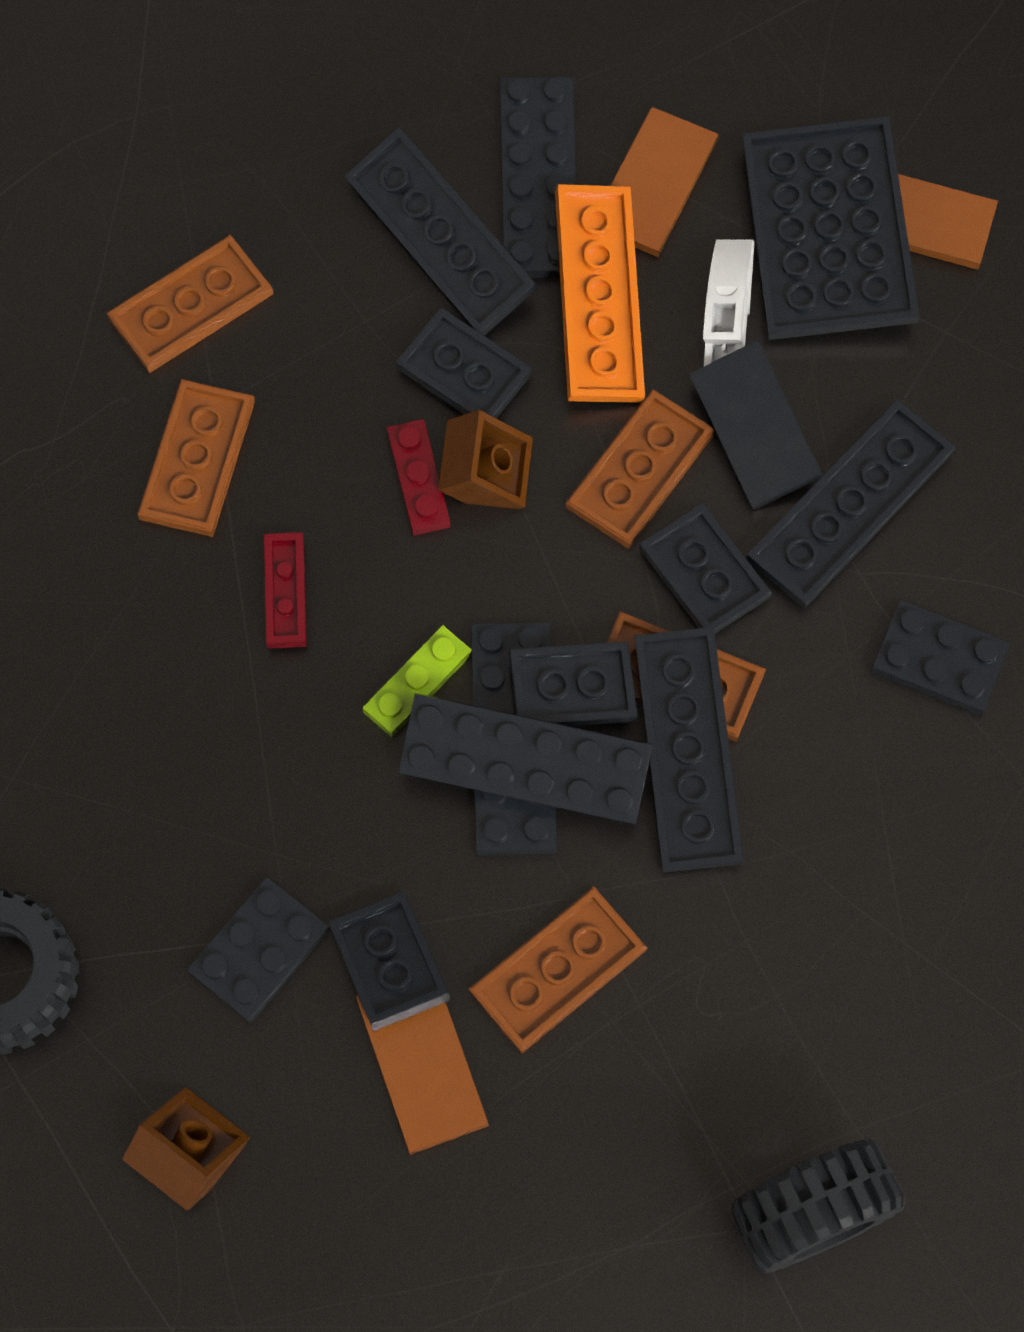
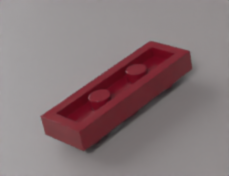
[387,419,450,536]
[264,532,307,649]

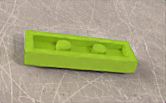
[363,625,472,738]

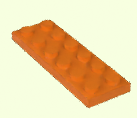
[555,184,645,402]

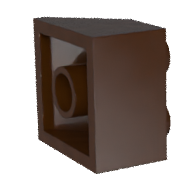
[438,410,533,509]
[122,1087,250,1211]

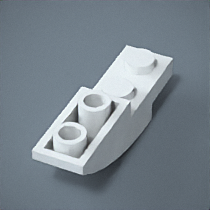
[703,240,754,366]

